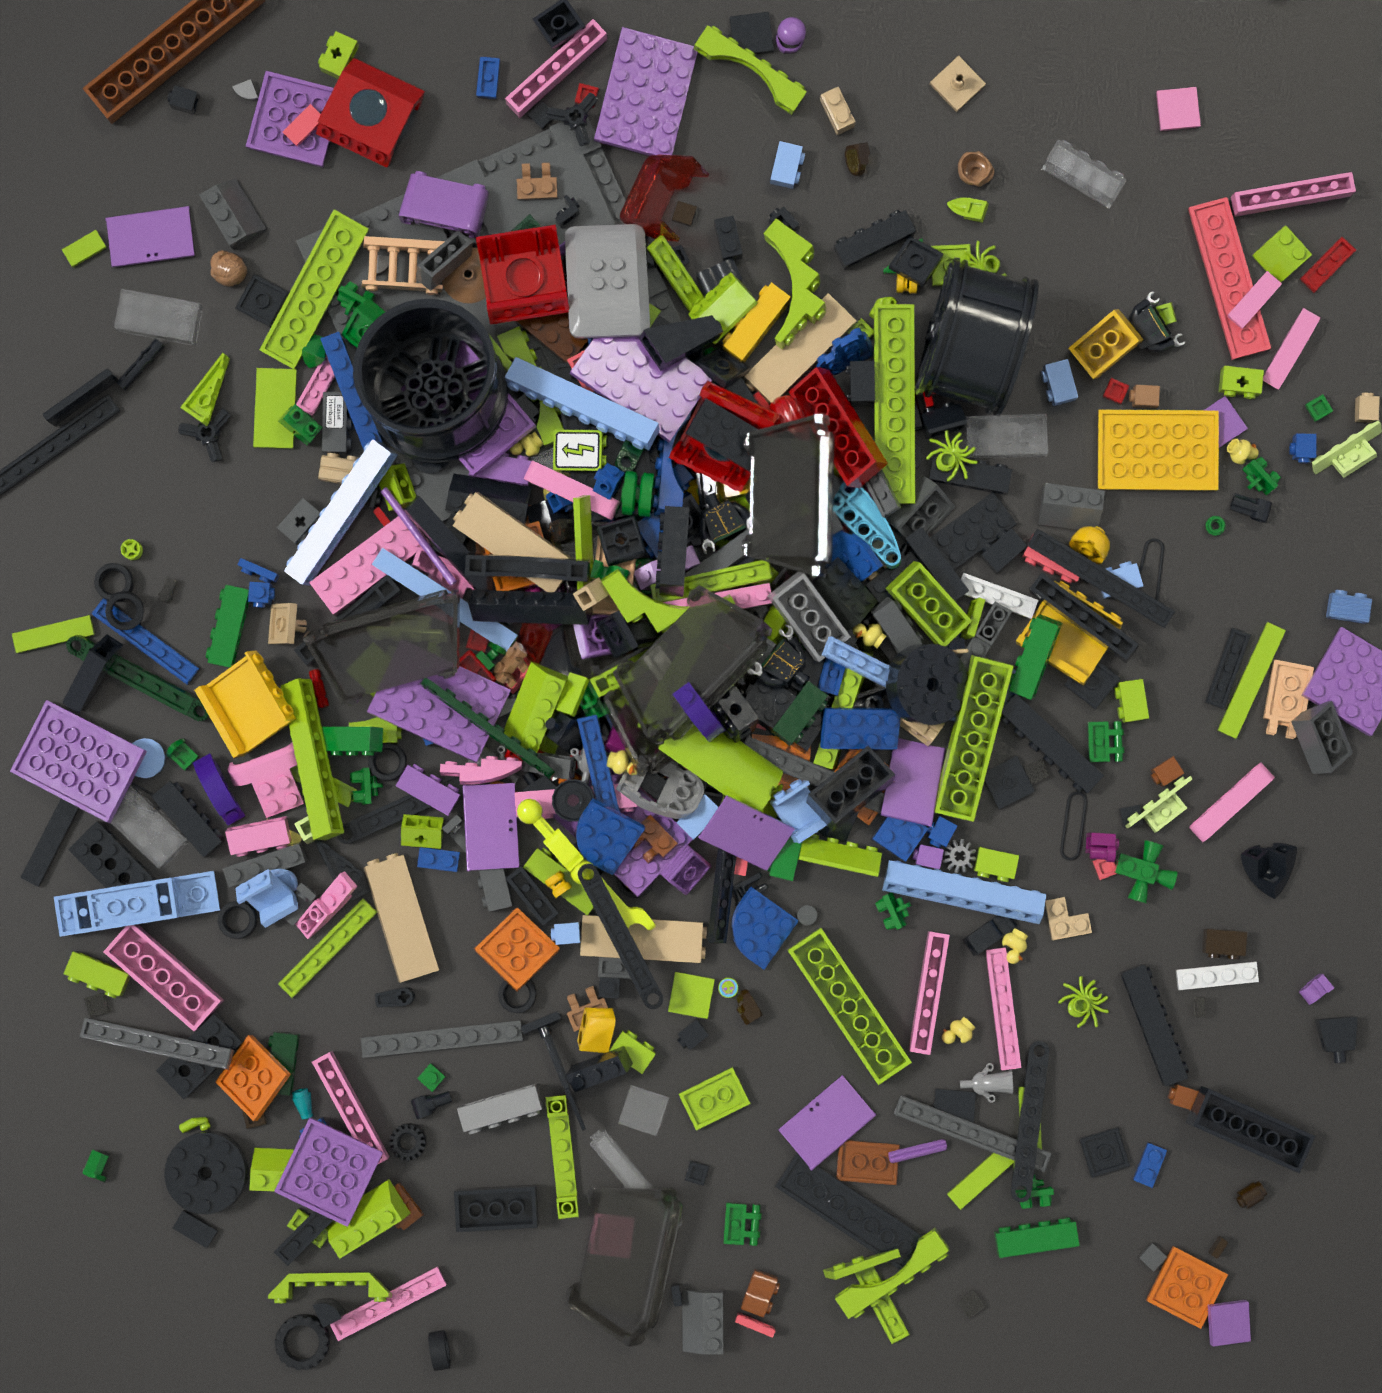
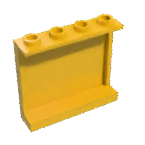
[1016,580,1123,686]
[194,651,296,758]

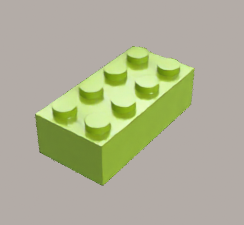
[885,561,972,647]

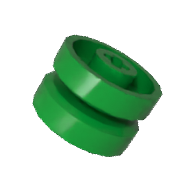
[621,471,654,517]

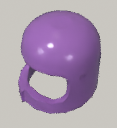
[776,17,806,54]

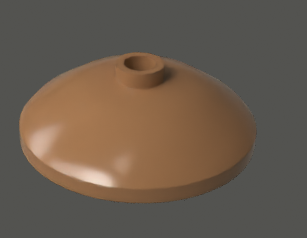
[442,247,486,303]

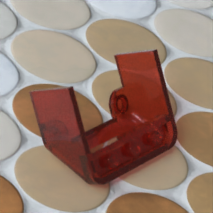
[620,154,709,242]

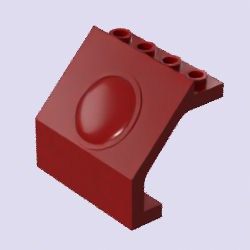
[476,224,569,325]

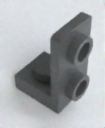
[442,815,466,853]
[283,883,319,925]

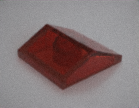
[516,623,552,664]

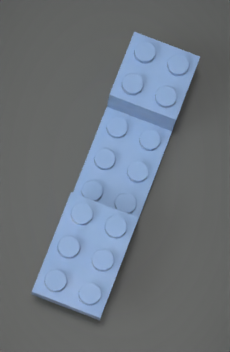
[54,871,221,937]

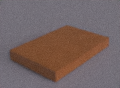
[836,1140,900,1185]

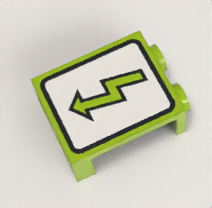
[553,430,607,472]

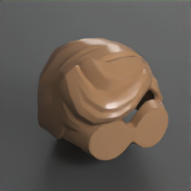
[958,151,995,187]
[210,250,247,287]

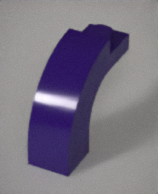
[673,682,726,742]
[193,753,245,825]

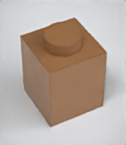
[1129,385,1160,409]

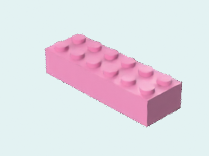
[309,516,431,616]
[104,924,224,1032]

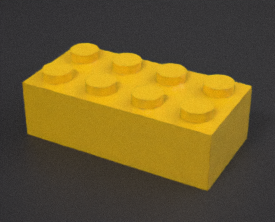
[722,282,791,363]

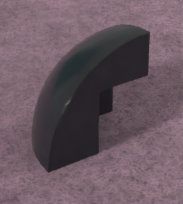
[1241,843,1297,899]

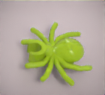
[964,241,1007,276]
[926,430,977,481]
[1058,976,1109,1028]

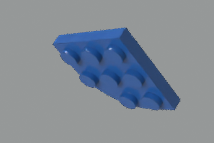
[809,530,883,582]
[576,798,645,875]
[731,887,799,970]

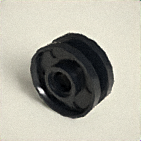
[552,779,595,821]

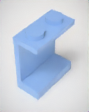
[769,779,827,843]
[235,869,298,928]

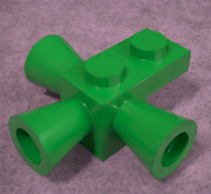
[1114,840,1178,904]

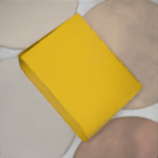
[577,1007,615,1053]

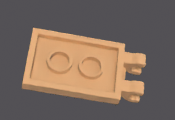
[1263,660,1314,739]

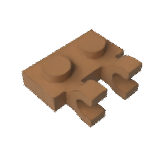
[517,163,558,200]
[492,641,528,688]
[567,986,608,1032]

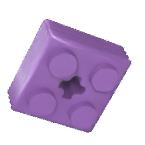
[573,614,612,659]
[660,844,711,895]

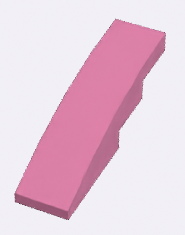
[1263,308,1321,390]

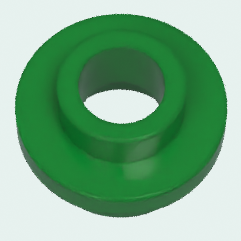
[1205,516,1226,536]

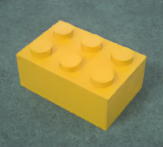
[1068,309,1144,379]

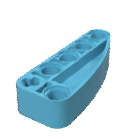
[828,481,902,569]

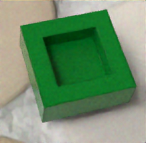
[1305,394,1333,422]
[417,1063,446,1092]

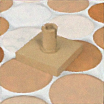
[930,56,986,112]
[268,603,307,645]

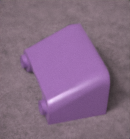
[398,171,489,239]

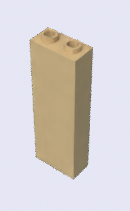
[744,293,856,405]
[453,492,573,592]
[364,853,439,983]
[580,915,707,963]

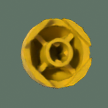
[1069,526,1110,564]

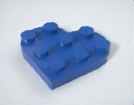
[816,328,874,376]

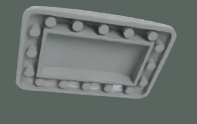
[565,224,650,338]

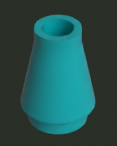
[291,1088,313,1119]

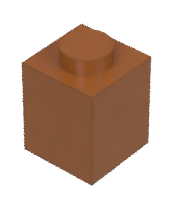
[1151,756,1184,787]
[1168,1084,1199,1110]

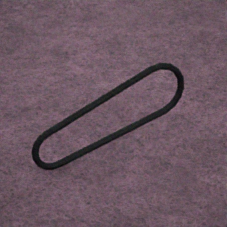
[1139,538,1164,600]

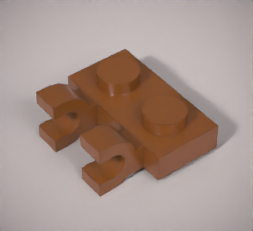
[633,815,678,864]

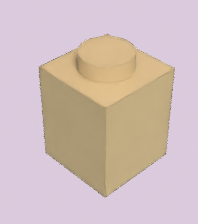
[1355,393,1380,423]
[573,577,610,611]

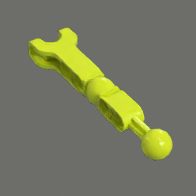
[517,798,656,930]

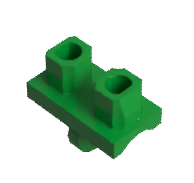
[337,281,375,316]
[1242,457,1281,496]
[580,682,608,718]
[350,768,383,805]
[875,892,912,930]
[1015,1174,1054,1209]

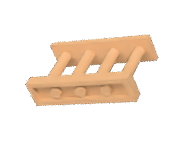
[362,236,445,295]

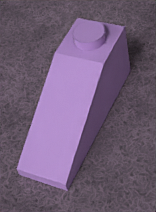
[634,545,700,590]

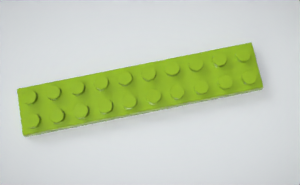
[874,304,915,504]

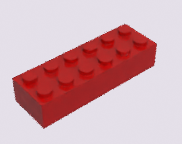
[789,367,888,488]

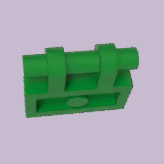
[1087,721,1125,762]
[723,1202,762,1246]

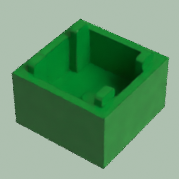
[341,298,385,347]

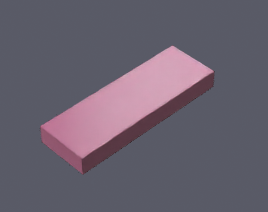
[1227,271,1282,329]
[296,356,335,416]

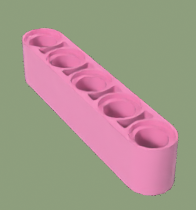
[523,461,621,520]
[1189,762,1275,843]

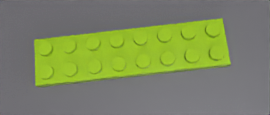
[259,209,370,369]

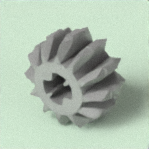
[943,839,976,873]

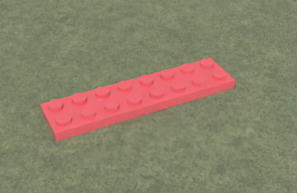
[1188,197,1271,360]

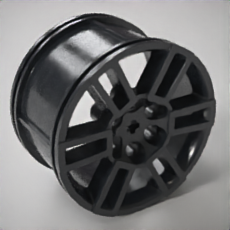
[914,257,1039,417]
[353,299,509,463]

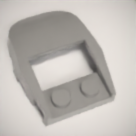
[616,748,704,819]

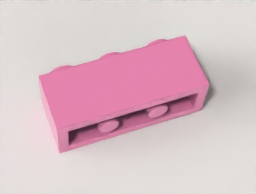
[225,816,291,857]

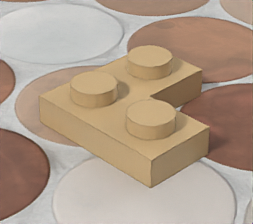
[1045,897,1092,940]

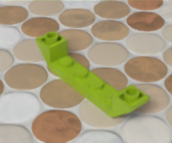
[545,1095,579,1219]
[268,1272,392,1304]

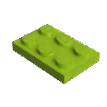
[679,1067,750,1130]

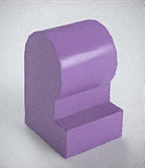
[1299,973,1334,1005]

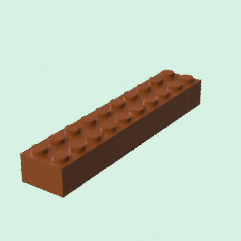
[83,0,265,124]

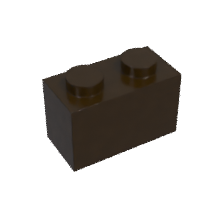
[1202,929,1247,960]

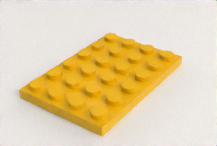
[1098,410,1219,491]

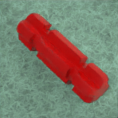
[309,669,329,708]

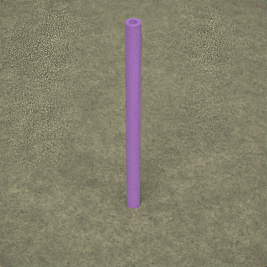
[381,487,457,586]

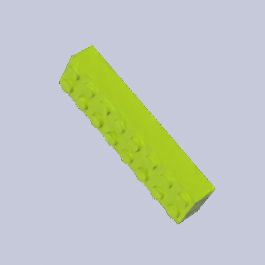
[934,655,1013,822]
[787,928,912,1085]

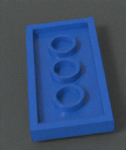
[820,708,901,749]

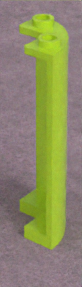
[658,707,783,811]

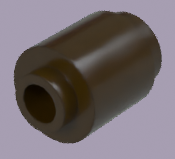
[1236,1181,1267,1209]

